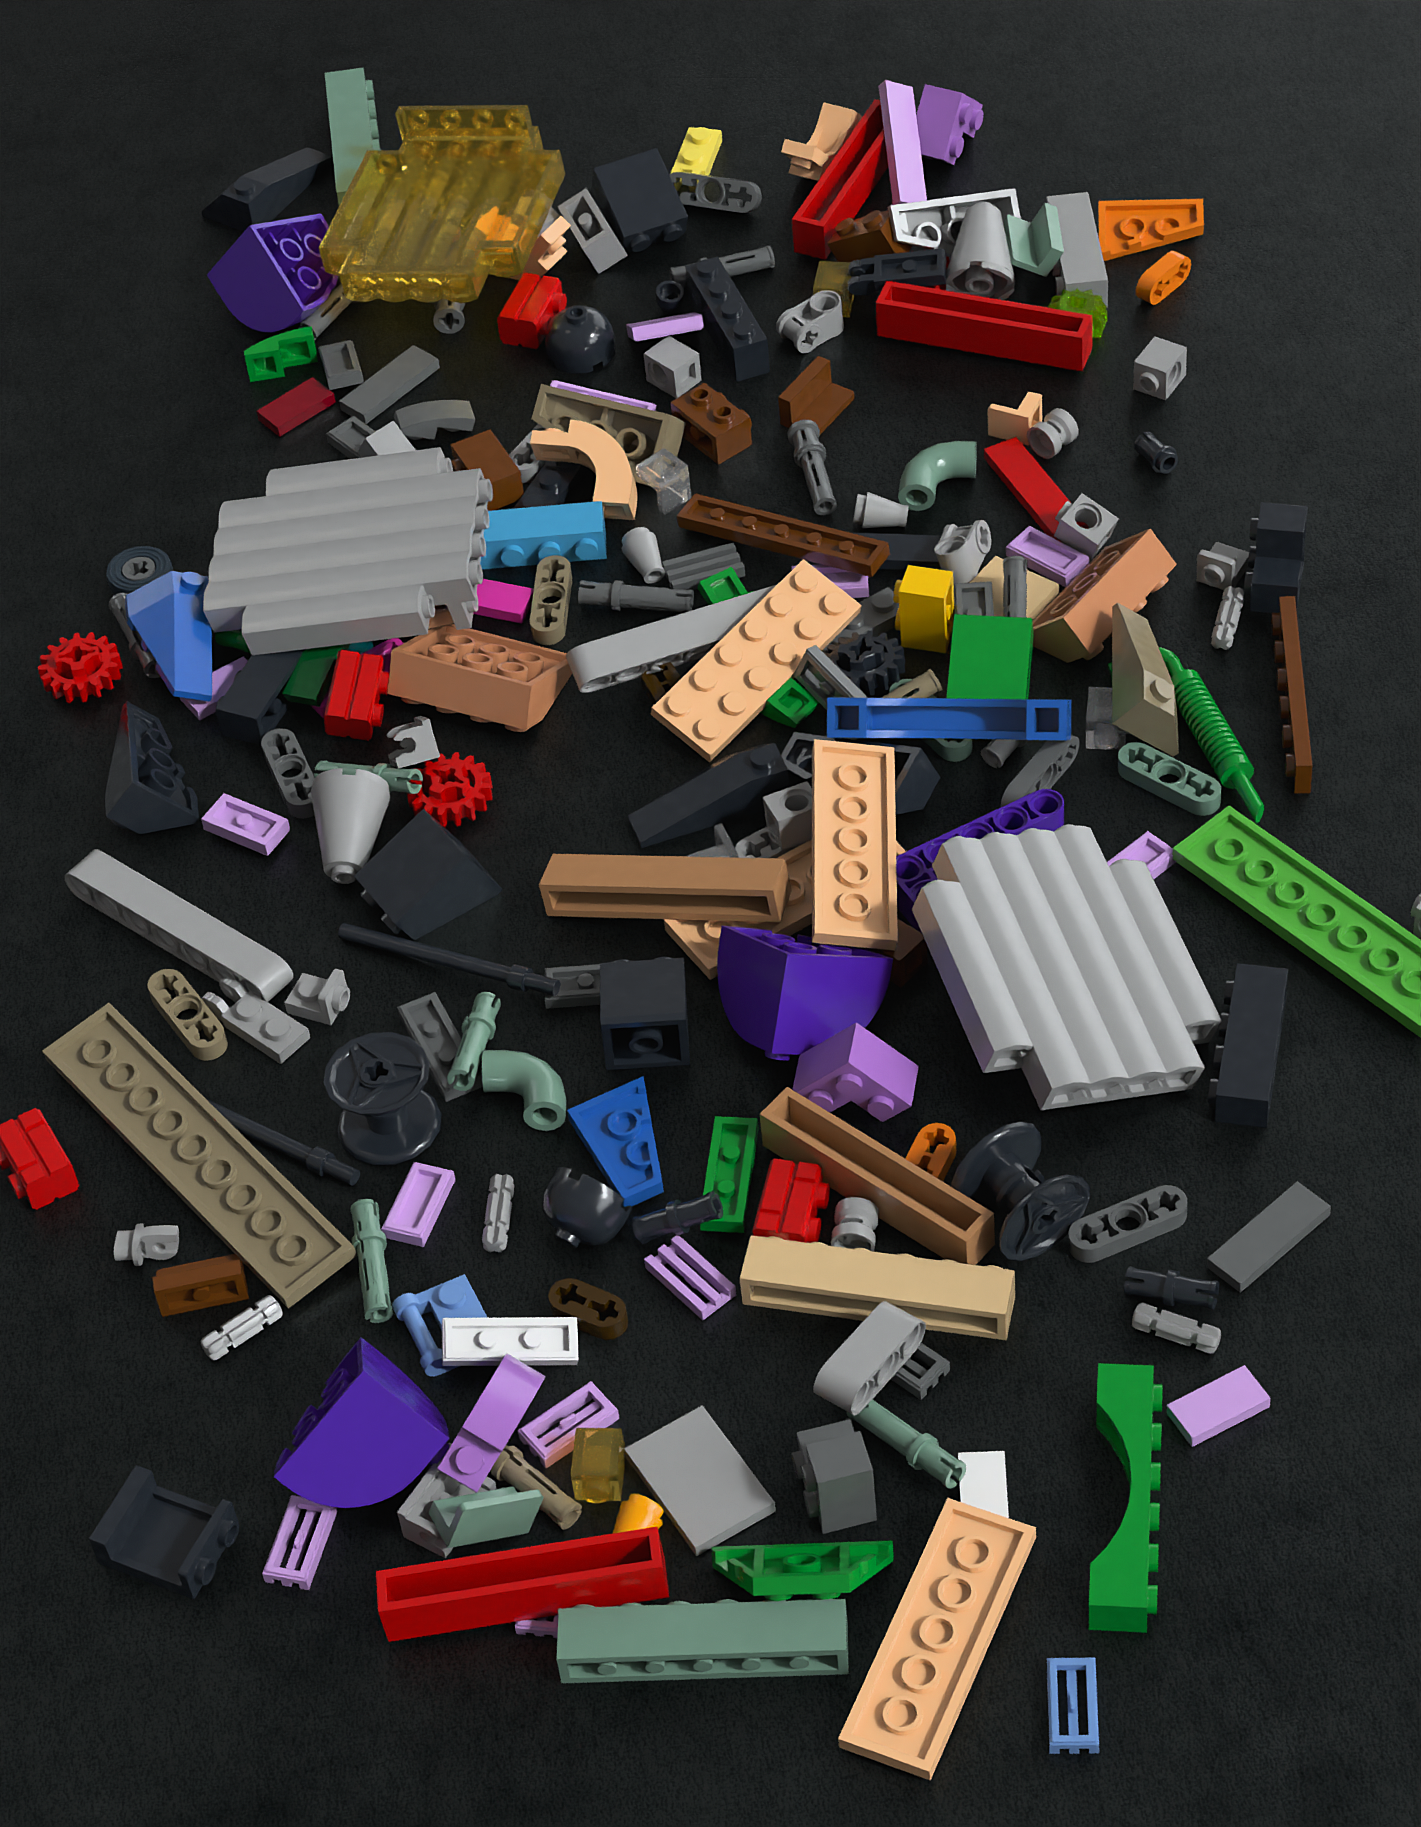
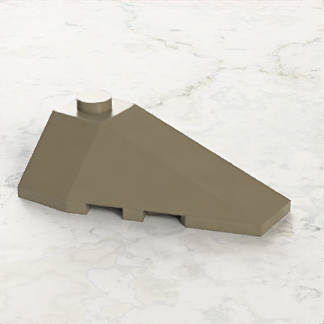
[532,384,686,487]
[1112,602,1179,757]

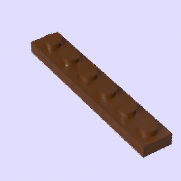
[676,493,890,577]
[1271,596,1312,794]

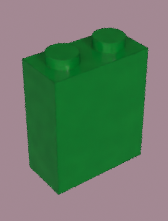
[947,614,1034,699]

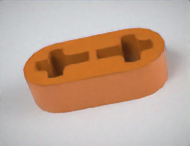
[1136,251,1191,305]
[905,1123,957,1182]

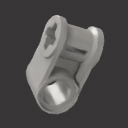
[776,290,844,353]
[934,520,991,583]

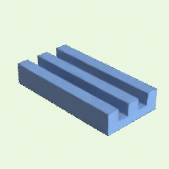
[1047,1658,1099,1754]

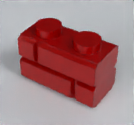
[497,272,567,349]
[324,650,390,741]
[0,1108,79,1210]
[753,1159,830,1243]

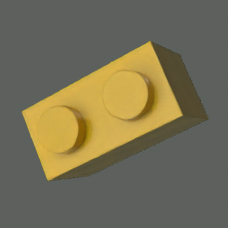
[893,565,955,653]

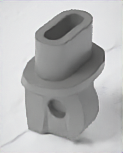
[114,1223,179,1266]

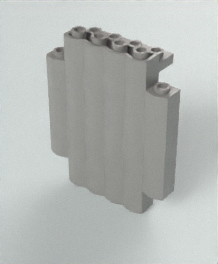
[203,447,493,655]
[912,824,1222,1110]

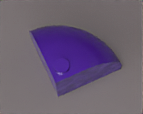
[207,213,339,332]
[717,926,893,1060]
[274,1337,450,1508]

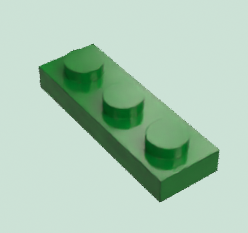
[700,1116,759,1233]

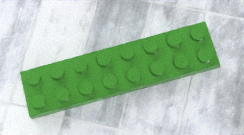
[1172,806,1421,1038]

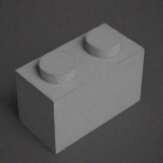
[557,188,628,274]

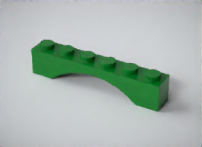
[1089,1363,1163,1633]

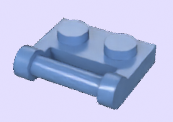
[392,1274,488,1376]

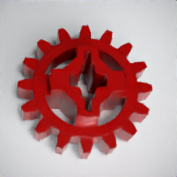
[38,632,123,703]
[407,752,493,827]

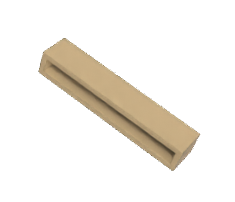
[740,1235,1015,1340]

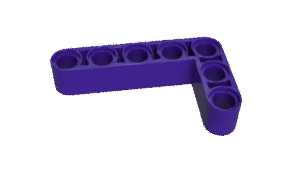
[896,789,1064,933]

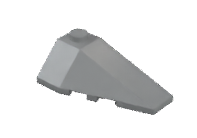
[888,188,1021,254]

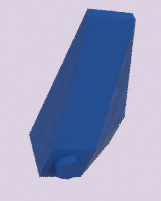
[124,571,212,702]

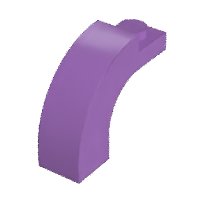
[437,1353,546,1493]

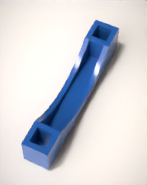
[827,697,1071,740]

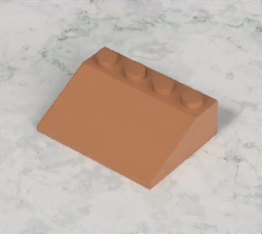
[388,624,572,732]

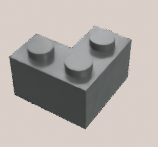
[791,1419,877,1534]

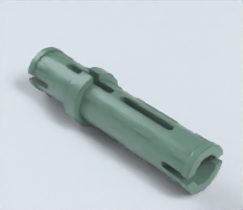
[314,761,423,794]
[447,992,501,1091]
[351,1199,393,1323]
[847,1399,966,1489]

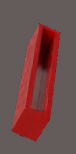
[792,99,888,260]
[876,281,1092,371]
[376,1526,669,1642]

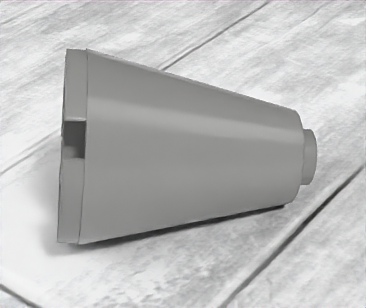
[946,202,1015,300]
[311,768,390,884]

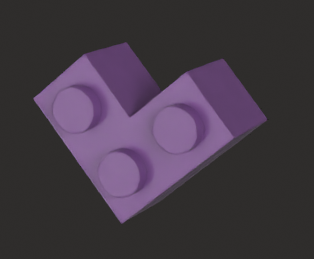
[916,84,983,165]
[792,1023,919,1122]

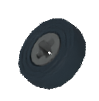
[106,546,173,595]

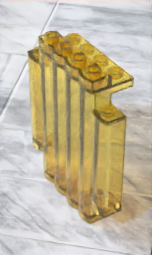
[319,105,565,303]

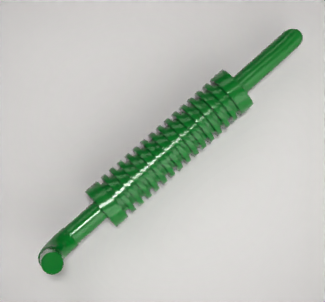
[1107,647,1264,824]

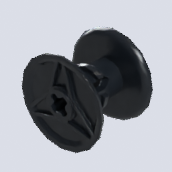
[324,1032,442,1165]
[951,1122,1090,1261]

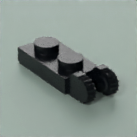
[848,248,947,296]

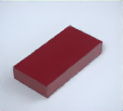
[256,377,336,437]

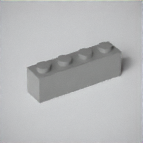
[1047,192,1108,311]

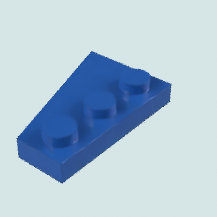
[567,1076,664,1207]

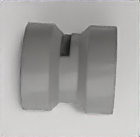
[1027,408,1078,459]
[831,1197,879,1252]

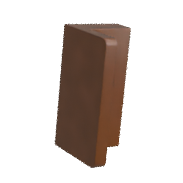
[778,356,854,434]
[152,1254,249,1317]

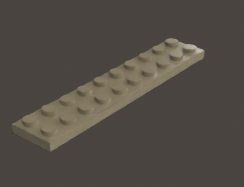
[42,1003,357,1309]

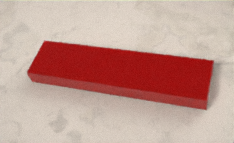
[984,437,1088,543]

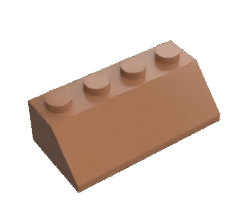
[1033,529,1177,663]

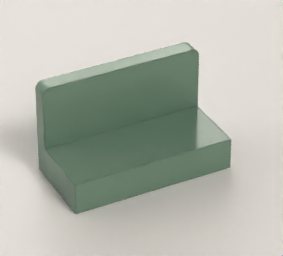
[1004,203,1064,277]
[428,1486,543,1548]

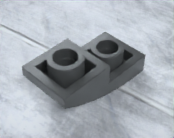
[394,400,475,440]

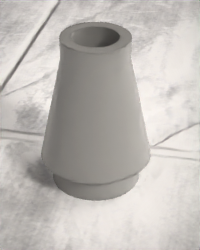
[853,492,909,529]
[622,527,665,583]

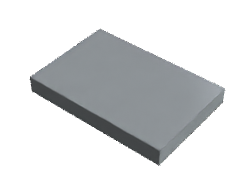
[624,1405,776,1556]

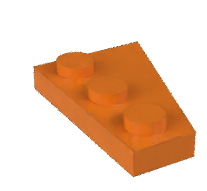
[1098,199,1204,261]

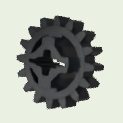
[825,631,906,696]

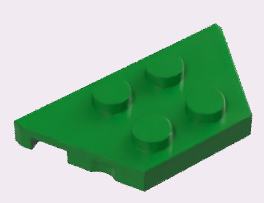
[712,1540,894,1601]

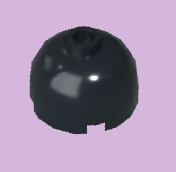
[545,305,616,374]
[542,1167,633,1249]

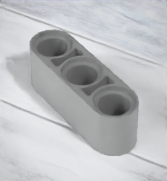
[813,1301,926,1415]

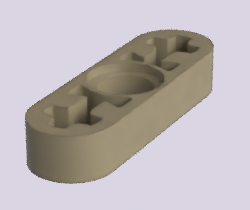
[530,555,572,645]
[147,969,228,1061]

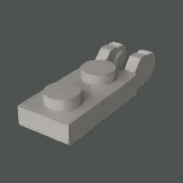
[201,976,310,1064]

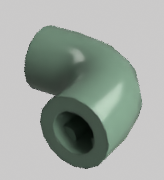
[898,441,977,511]
[482,1050,567,1131]

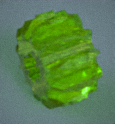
[1048,287,1107,339]

